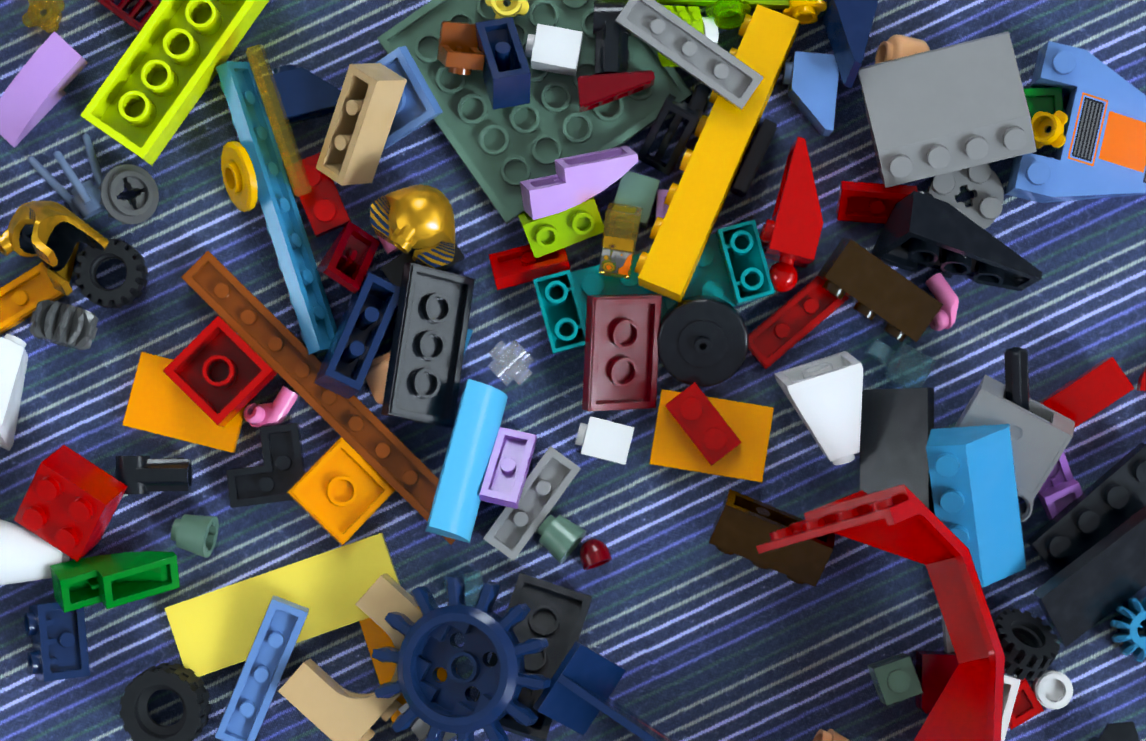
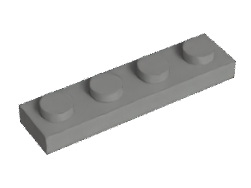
[615,0,764,110]

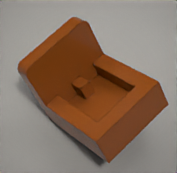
[437,21,485,75]

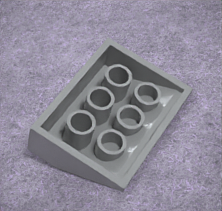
[858,31,1037,188]

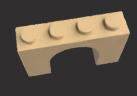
[278,573,423,741]

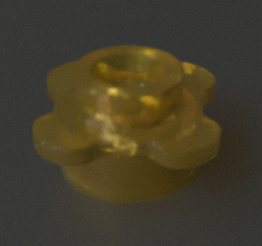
[22,0,65,33]

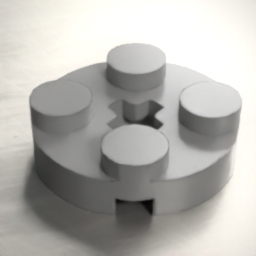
[927,164,1004,229]

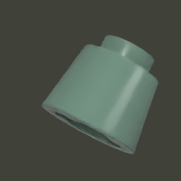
[171,514,219,558]
[537,515,587,564]

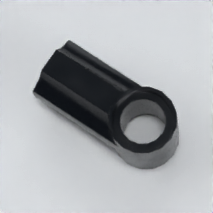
[593,1,631,75]
[115,456,193,494]

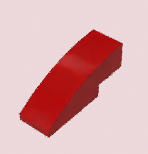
[1039,357,1135,428]

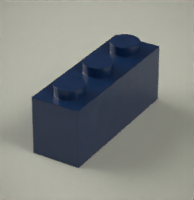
[314,272,400,399]

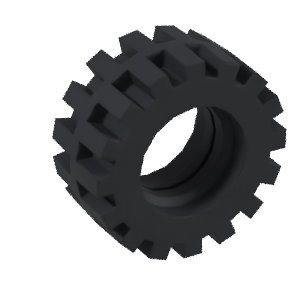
[74,239,148,308]
[994,608,1060,680]

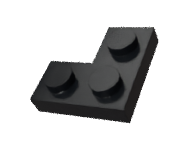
[226,423,305,508]

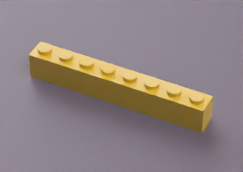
[634,4,800,302]

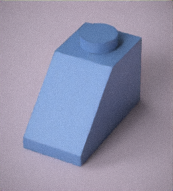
[782,51,839,137]

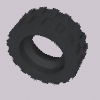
[120,663,211,741]

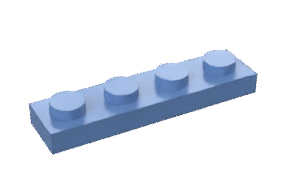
[215,595,309,741]

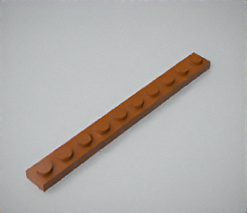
[181,251,478,545]

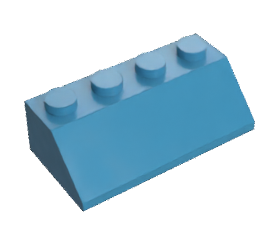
[926,424,1026,587]

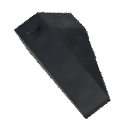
[871,191,1042,291]

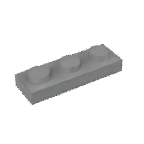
[483,446,581,561]

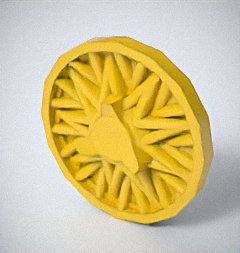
[221,141,258,212]

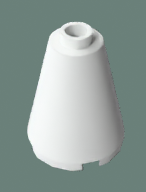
[0,519,70,586]

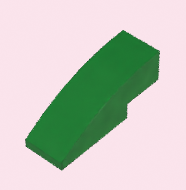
[50,551,180,613]

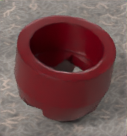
[579,539,612,570]

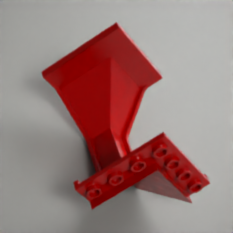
[756,484,1005,741]

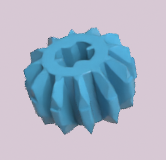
[1110,597,1146,662]

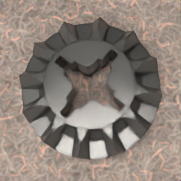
[98,164,159,225]

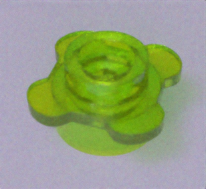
[705,0,751,29]

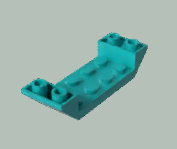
[533,219,775,354]

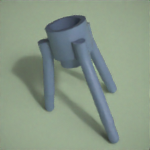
[27,133,105,220]

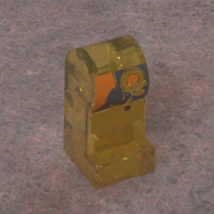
[599,203,643,279]

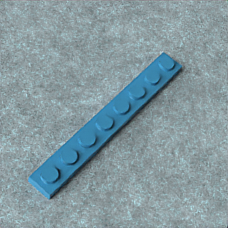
[216,61,337,355]

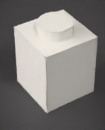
[525,24,583,77]
[575,416,635,465]

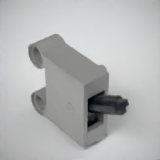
[954,347,1075,522]

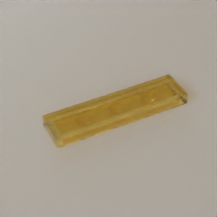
[246,44,312,197]

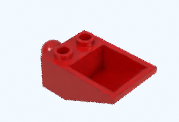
[760,137,824,292]

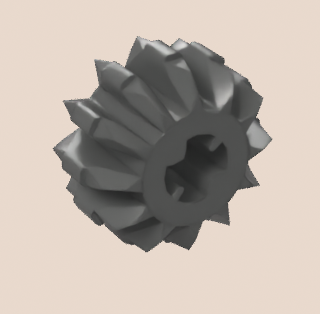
[30,300,98,350]

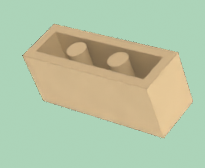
[316,63,407,186]

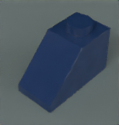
[475,17,531,110]
[265,65,341,126]

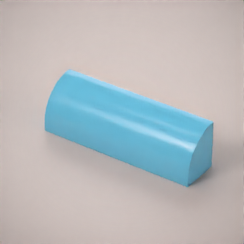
[425,379,508,543]

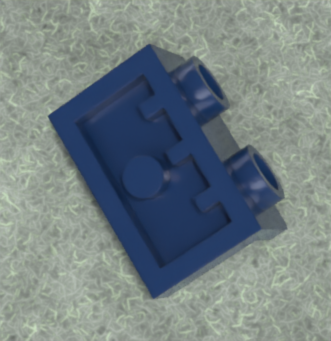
[24,602,90,682]

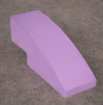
[0,31,88,147]
[520,145,639,220]

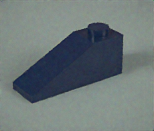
[823,0,878,88]

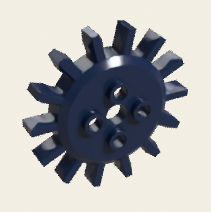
[372,576,551,741]

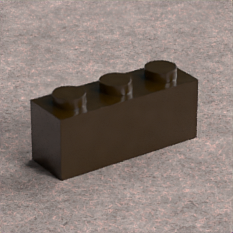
[817,238,943,343]
[709,489,835,587]

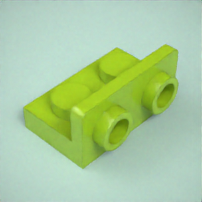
[518,197,605,258]

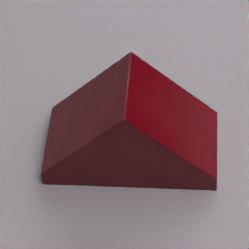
[316,221,380,294]
[915,651,959,714]

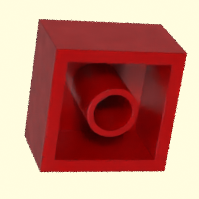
[163,316,278,428]
[14,445,128,562]

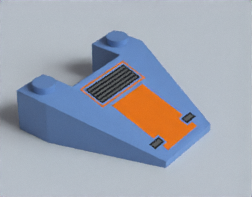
[1005,41,1146,203]

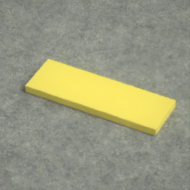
[164,533,400,677]

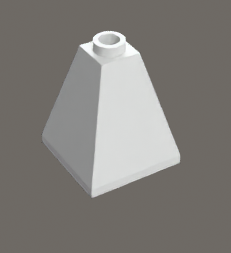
[0,334,28,451]
[774,351,863,465]

